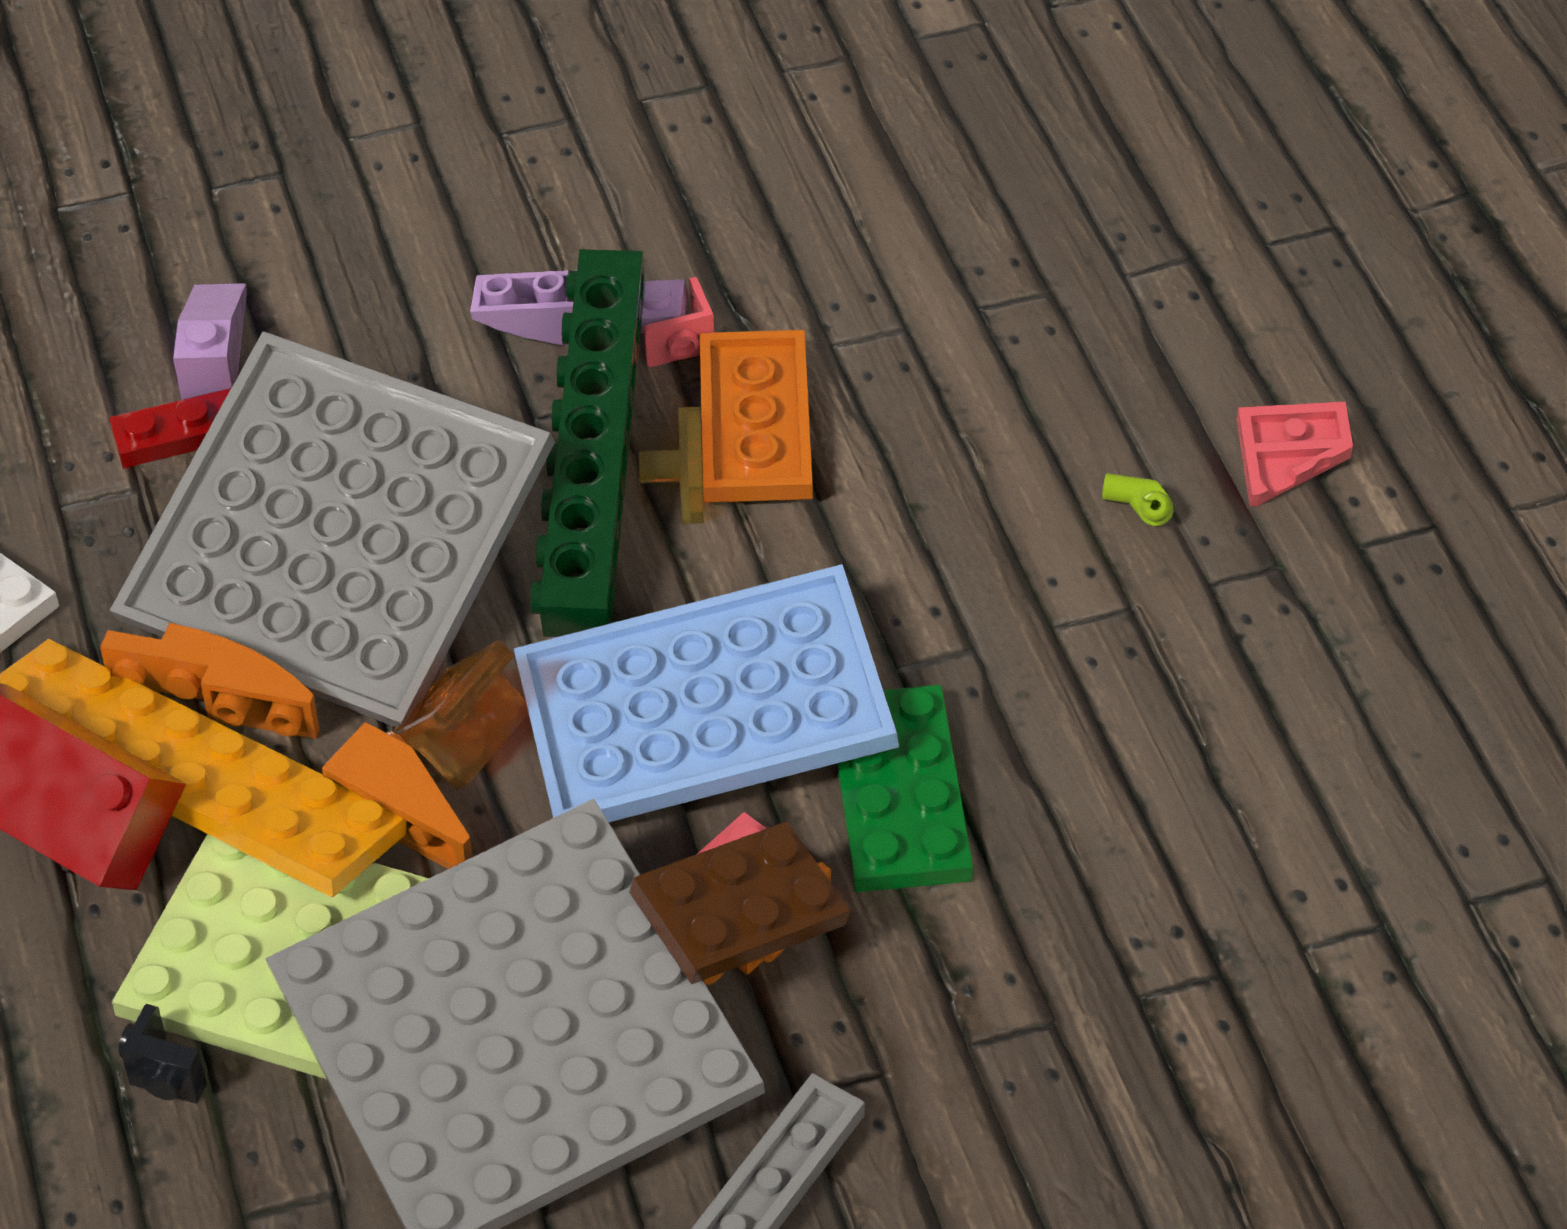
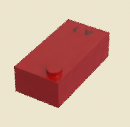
[0,683,186,891]

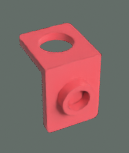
[643,277,714,367]

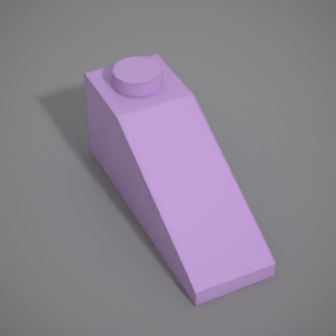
[173,283,247,400]

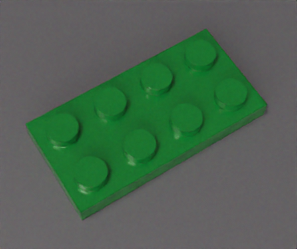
[836,685,973,893]

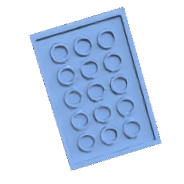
[514,564,899,823]

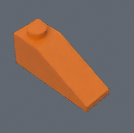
[322,722,473,869]

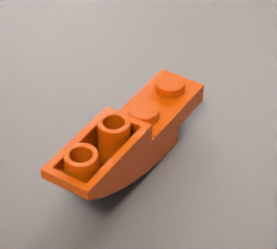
[100,623,320,739]

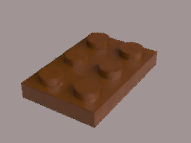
[629,821,851,985]

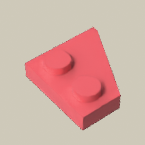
[1236,402,1353,507]

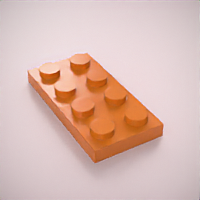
[700,330,813,503]

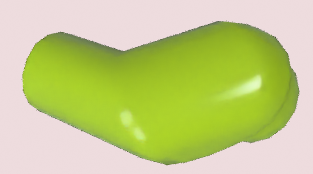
[1102,473,1174,526]

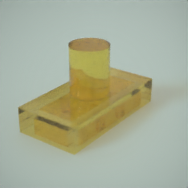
[639,407,704,524]

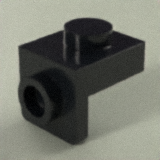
[118,1003,207,1104]

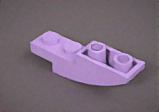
[470,270,688,346]

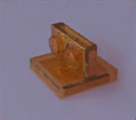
[392,639,529,790]

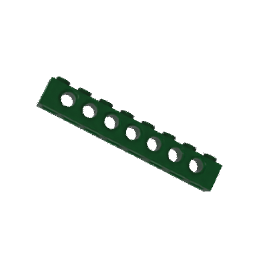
[530,249,646,637]

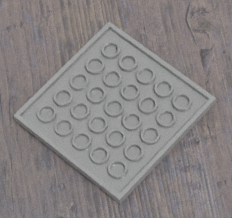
[109,331,555,731]
[265,799,765,1229]

